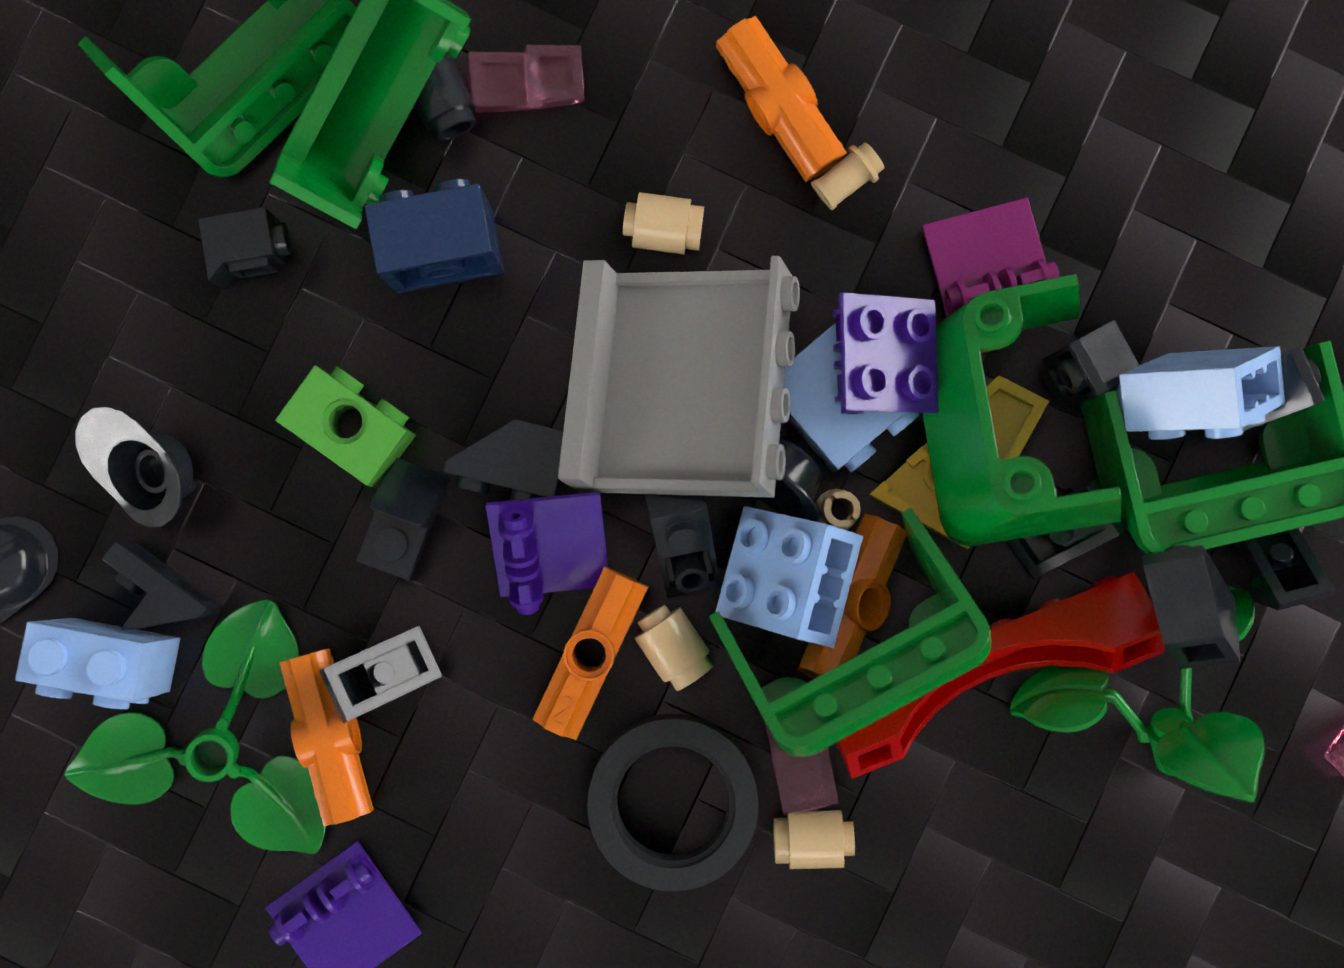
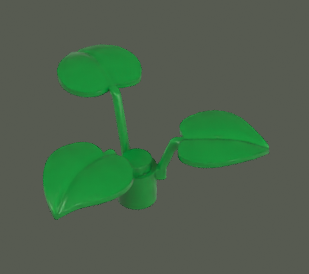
[1010,586,1265,802]
[64,600,326,854]

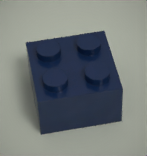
[364,179,504,293]

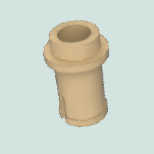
[811,142,884,210]
[816,489,861,530]

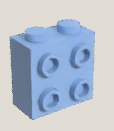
[784,323,919,473]
[1117,346,1285,440]
[715,506,863,648]
[15,618,181,709]

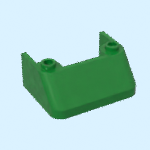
[78,0,356,177]
[270,0,471,229]
[923,274,1121,546]
[1080,341,1344,554]
[709,508,992,757]

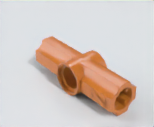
[716,16,847,182]
[797,514,907,679]
[532,566,649,740]
[279,648,374,826]

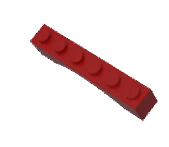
[836,572,1165,779]

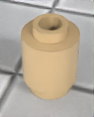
[623,192,704,255]
[634,604,713,691]
[773,810,855,869]

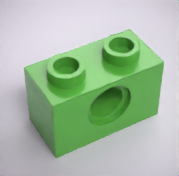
[275,366,416,488]

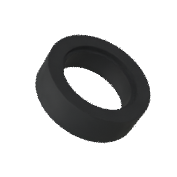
[587,714,759,892]

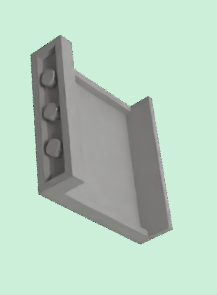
[558,256,800,497]

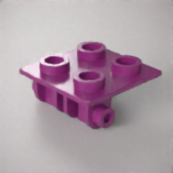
[922,197,1060,317]

